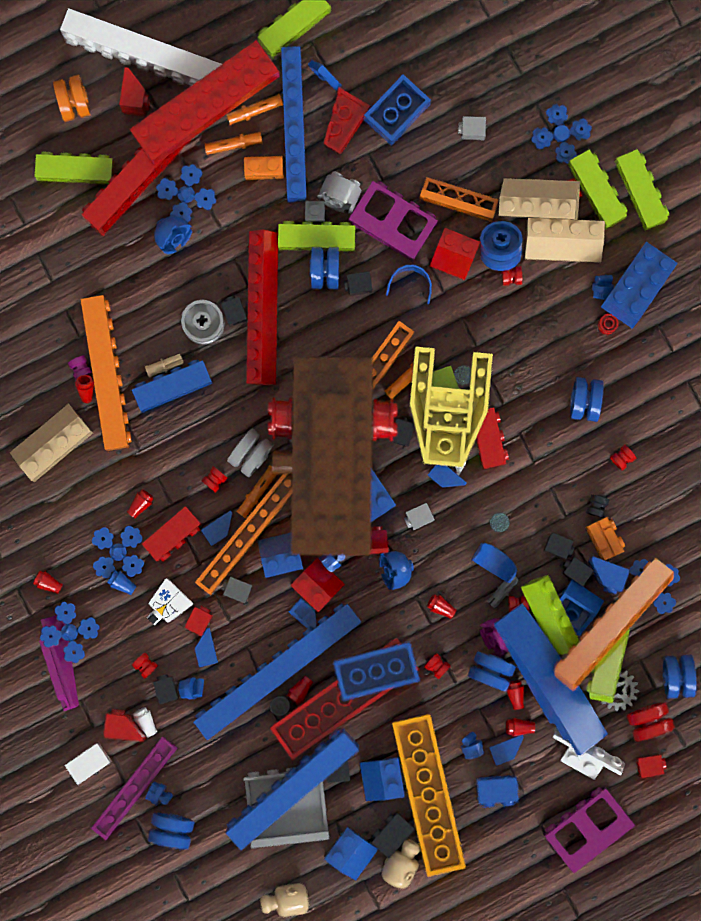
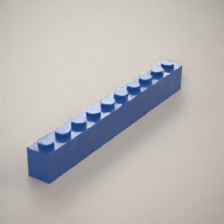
[194,603,361,740]

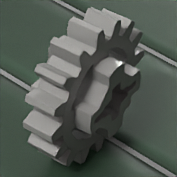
[601,670,639,711]

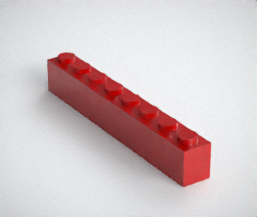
[246,230,278,386]

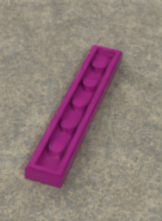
[91,736,178,840]

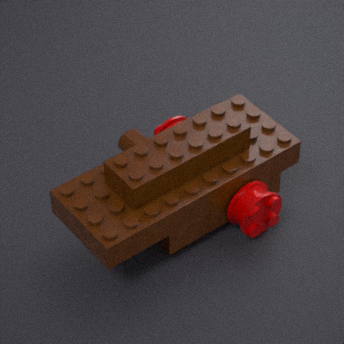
[268,357,397,556]

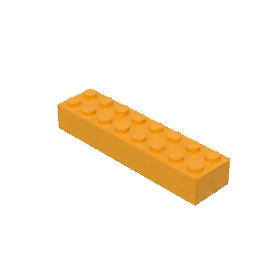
[392,714,466,876]

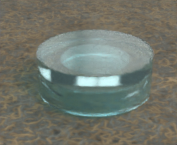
[454,366,471,385]
[490,513,509,532]

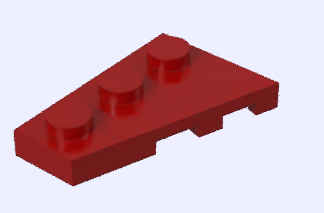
[324,87,371,155]

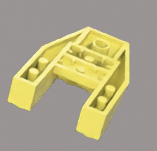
[410,347,493,467]

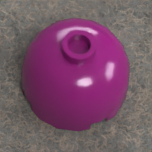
[479,618,509,657]

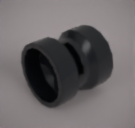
[586,494,609,518]
[270,696,290,716]

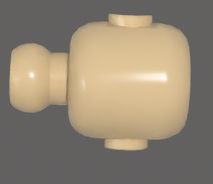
[382,839,420,889]
[260,883,309,917]

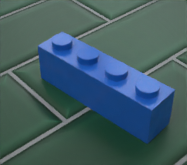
[132,359,213,413]

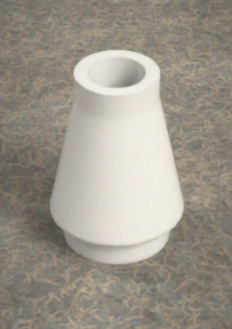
[132,707,157,737]

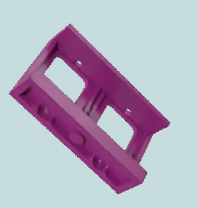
[349,181,438,262]
[543,787,635,873]

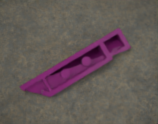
[39,615,79,711]

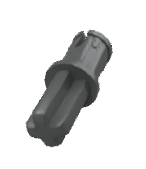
[487,576,519,609]

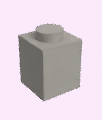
[458,116,486,140]
[404,503,435,531]

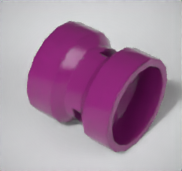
[68,355,92,380]

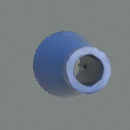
[107,570,136,595]

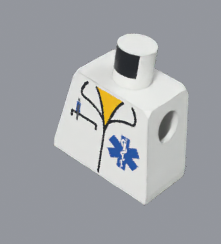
[147,578,194,625]

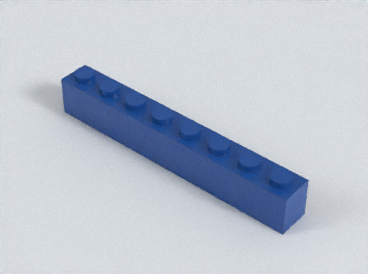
[281,47,307,202]
[226,728,359,850]

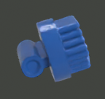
[592,275,614,300]
[319,555,345,572]
[178,677,204,700]
[461,732,484,760]
[145,781,173,806]

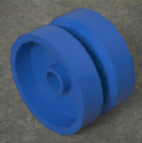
[480,221,523,271]
[310,247,339,290]
[570,377,603,422]
[467,651,516,692]
[662,654,696,699]
[147,813,195,849]

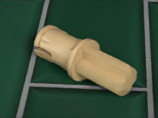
[145,354,184,378]

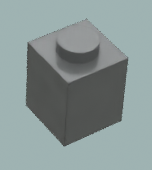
[305,201,325,224]
[222,577,253,603]

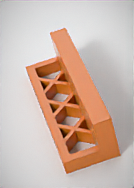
[420,177,499,222]

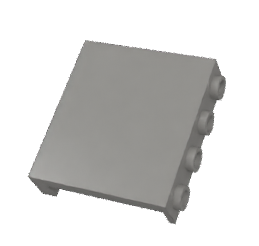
[244,767,329,848]

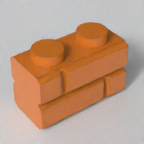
[244,156,283,180]
[585,517,625,561]

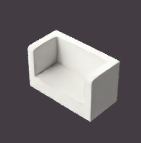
[65,743,112,784]

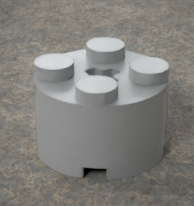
[317,171,361,213]

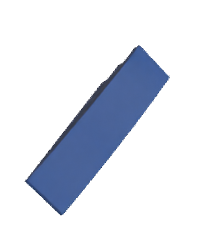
[494,604,608,756]

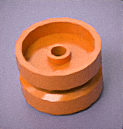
[53,74,91,122]

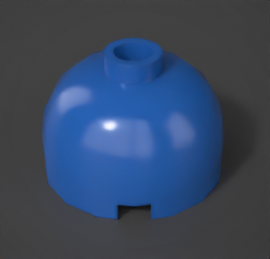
[154,215,192,254]
[379,551,414,590]

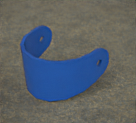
[386,265,432,304]
[471,543,517,583]

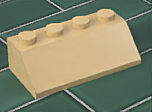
[499,178,580,220]
[525,218,605,263]
[10,404,93,482]

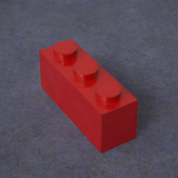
[476,408,509,470]
[142,506,202,562]

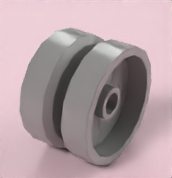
[181,300,225,345]
[227,428,274,477]

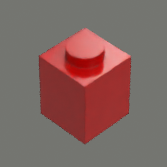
[184,605,213,636]
[636,754,667,778]

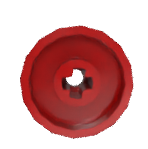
[626,702,676,742]

